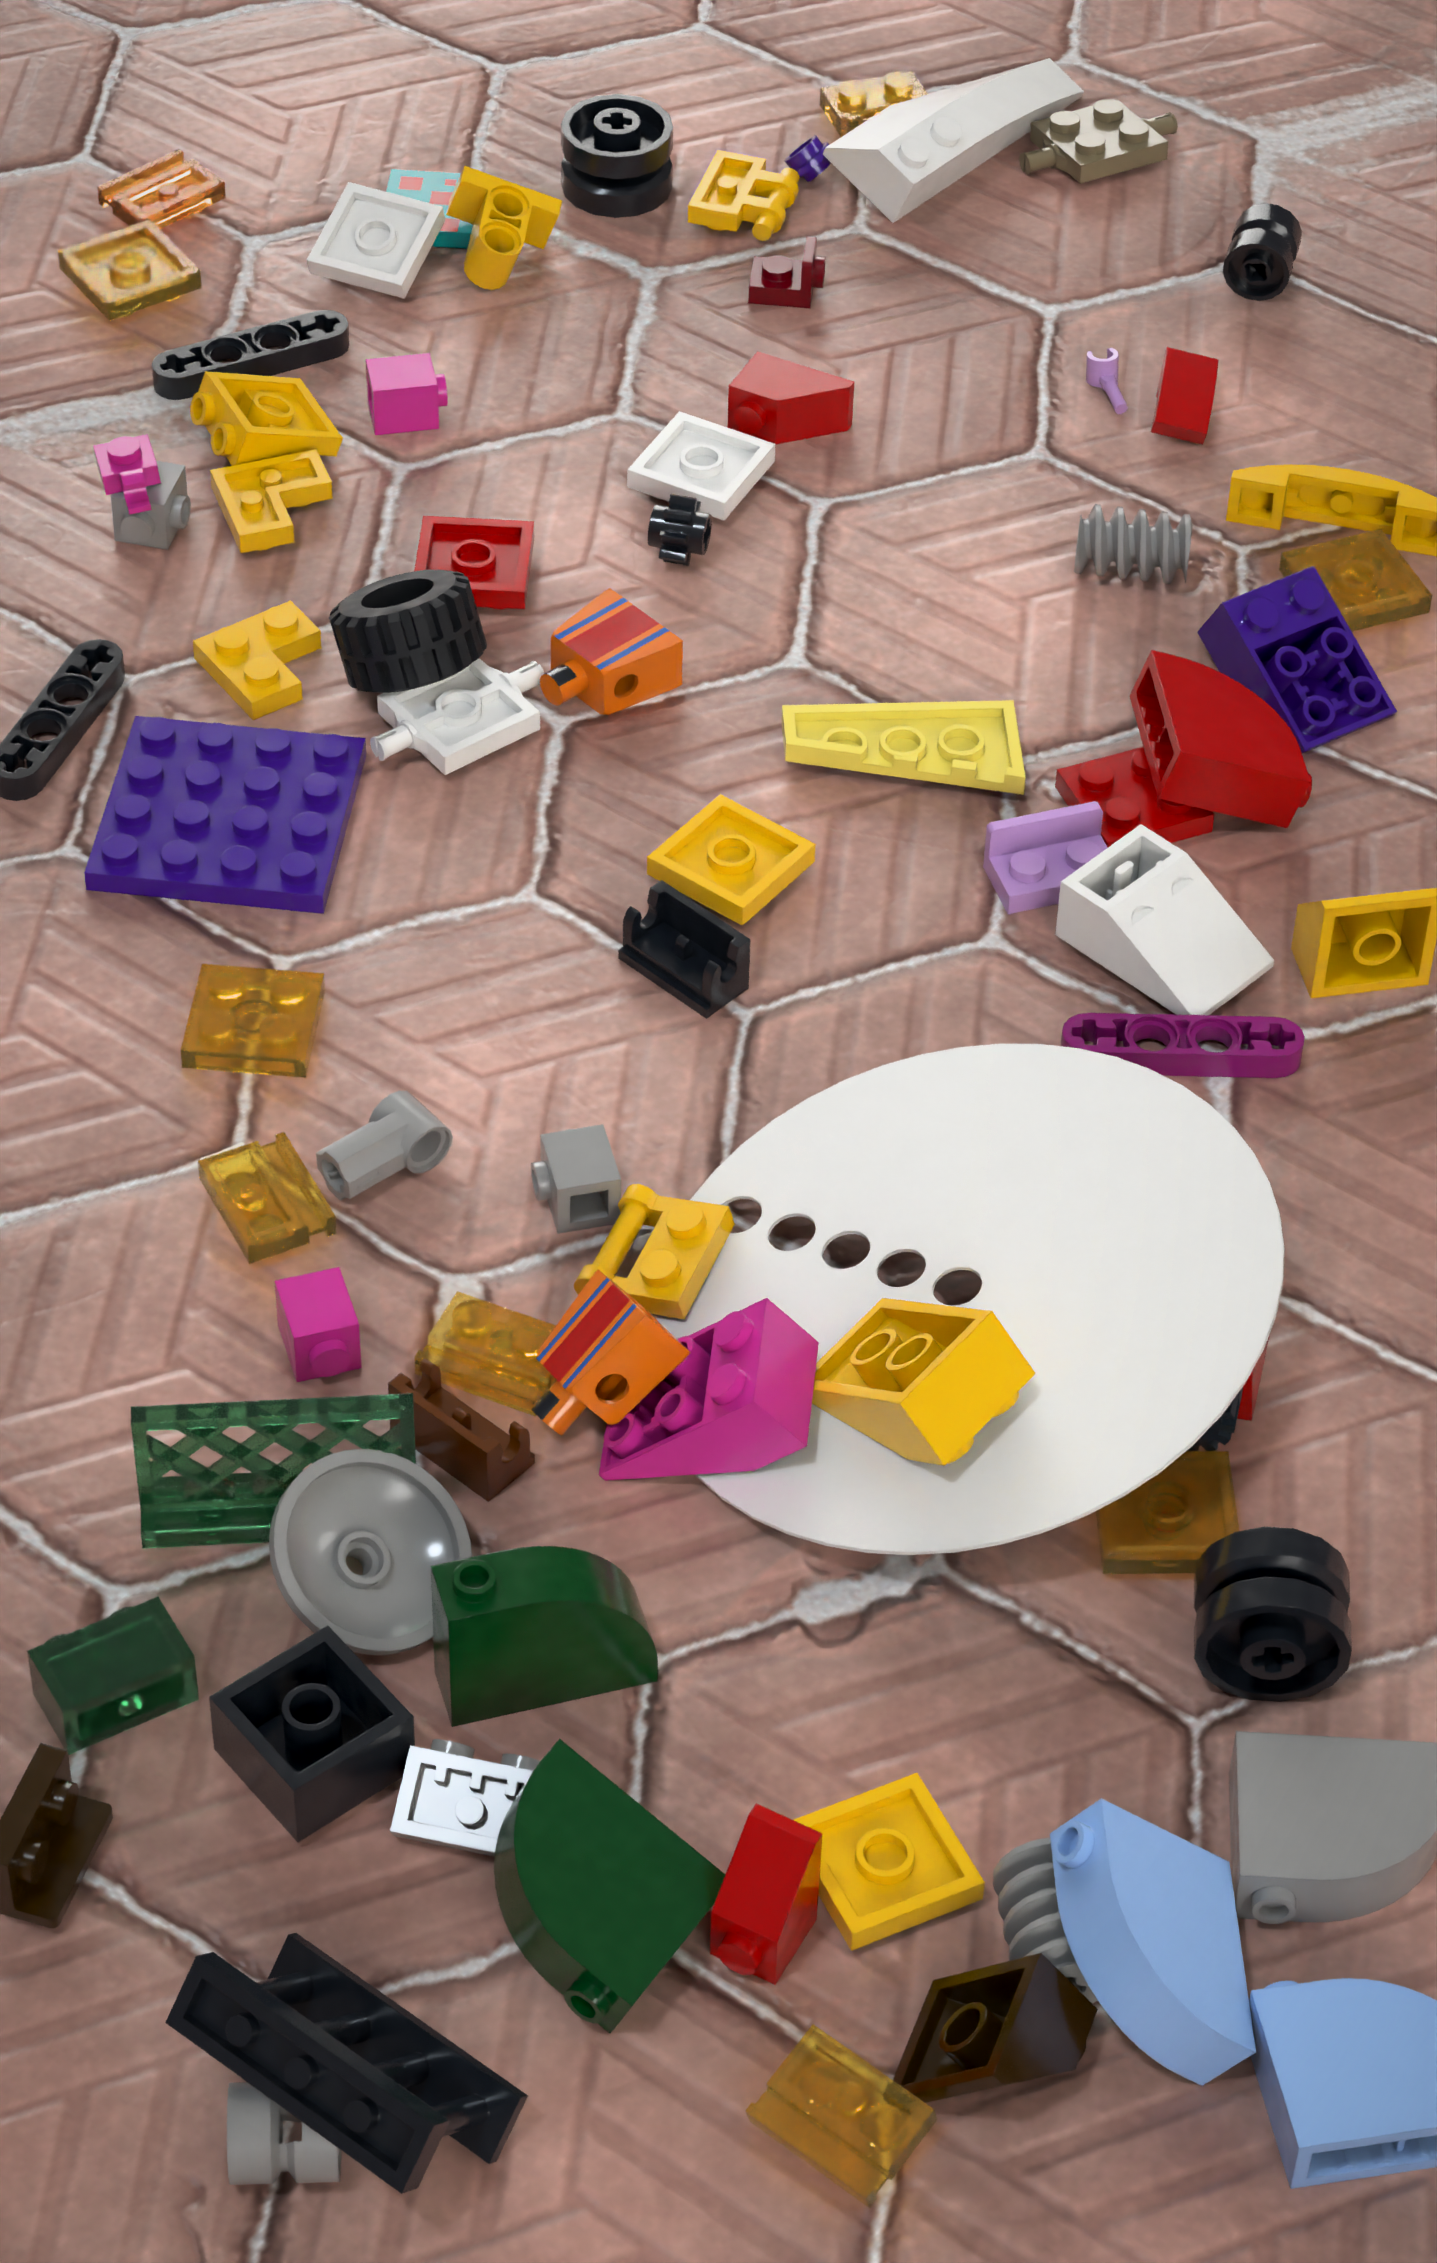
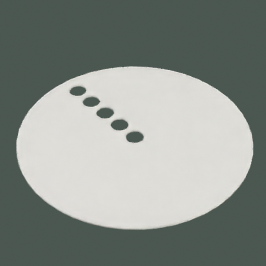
[651,1044,1285,1555]

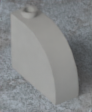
[1229,1731,1437,1924]

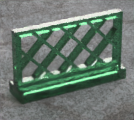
[131,1393,416,1549]

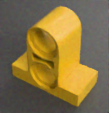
[446,166,562,290]

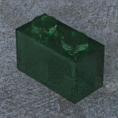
[27,1596,199,1755]

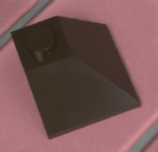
[884,1953,1098,2110]

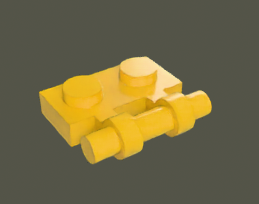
[688,150,800,241]

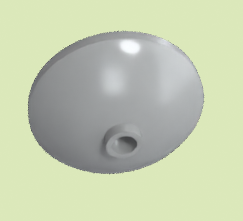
[269,1449,472,1655]

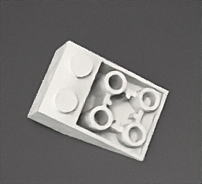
[1055,824,1274,1015]

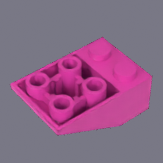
[599,1298,819,1481]

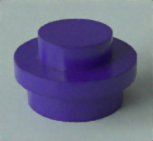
[785,135,831,182]

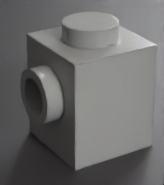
[111,461,191,550]
[531,1124,621,1234]

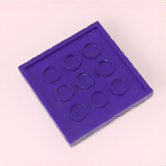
[84,716,366,914]

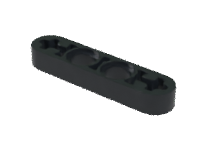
[152,310,349,400]
[0,639,125,801]

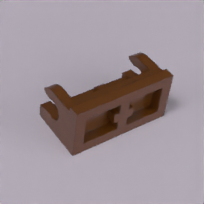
[388,1359,535,1502]

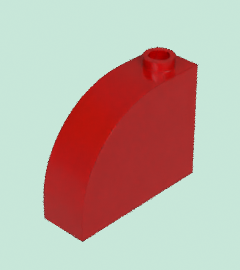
[1129,650,1312,828]

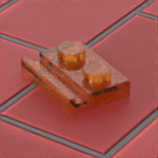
[97,149,226,237]

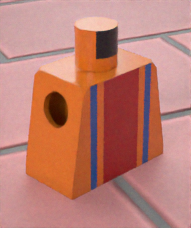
[540,588,683,715]
[531,1269,690,1436]

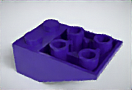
[1197,566,1397,753]

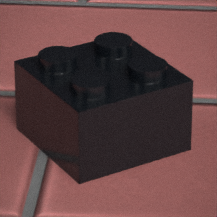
[209,1625,415,1842]

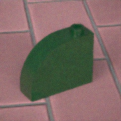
[431,1546,658,1727]
[494,1738,726,2034]

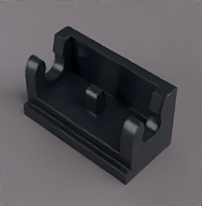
[618,880,750,1019]

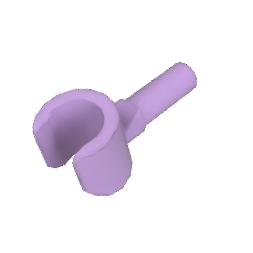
[1086,348,1128,414]

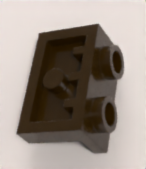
[0,1743,113,1928]

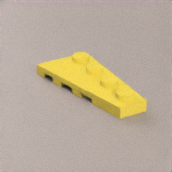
[782,700,1026,795]

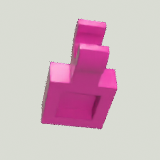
[93,434,161,515]

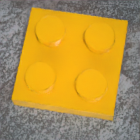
[647,794,816,926]
[793,1773,985,1951]

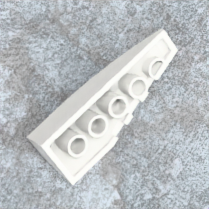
[823,58,1084,223]

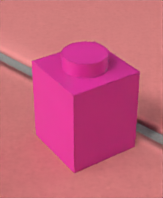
[365,353,448,435]
[275,1267,362,1382]

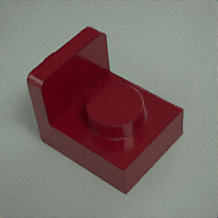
[748,236,826,308]

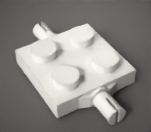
[370,658,545,775]

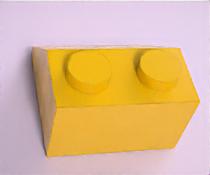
[1291,888,1437,998]

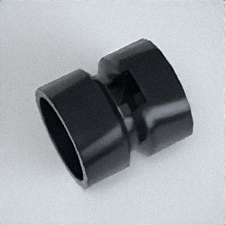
[1223,203,1302,301]

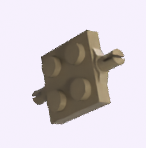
[1019,99,1178,184]

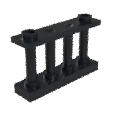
[165,1933,528,2194]

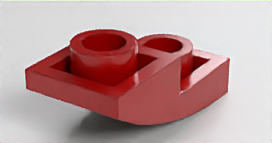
[1151,347,1219,445]

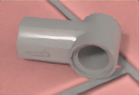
[316,1091,453,1201]

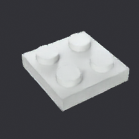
[307,182,445,299]
[627,411,775,520]

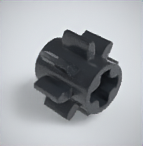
[648,494,712,566]

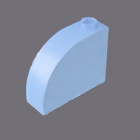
[1050,1798,1256,2086]
[1249,1978,1437,2189]

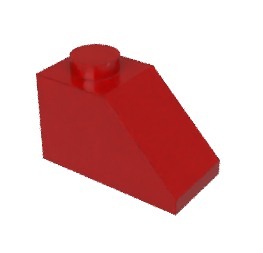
[727,351,854,445]
[710,1803,823,1985]

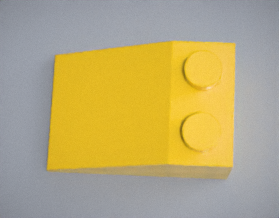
[812,1298,1036,1466]

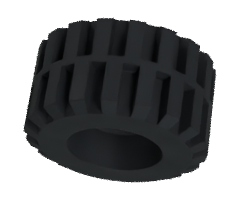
[329,569,487,693]

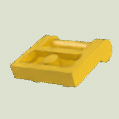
[574,1184,735,1319]

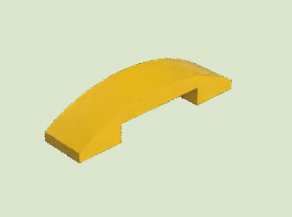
[1226,464,1437,557]

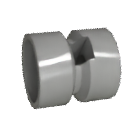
[227,2082,341,2185]

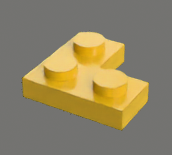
[210,449,333,553]
[193,600,322,720]

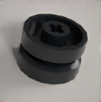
[561,94,673,218]
[1194,1527,1352,1702]

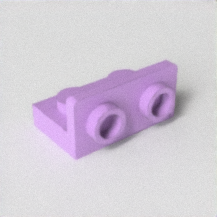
[983,801,1108,914]

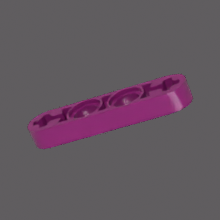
[1061,1013,1305,1078]

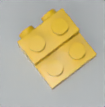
[190,371,343,466]

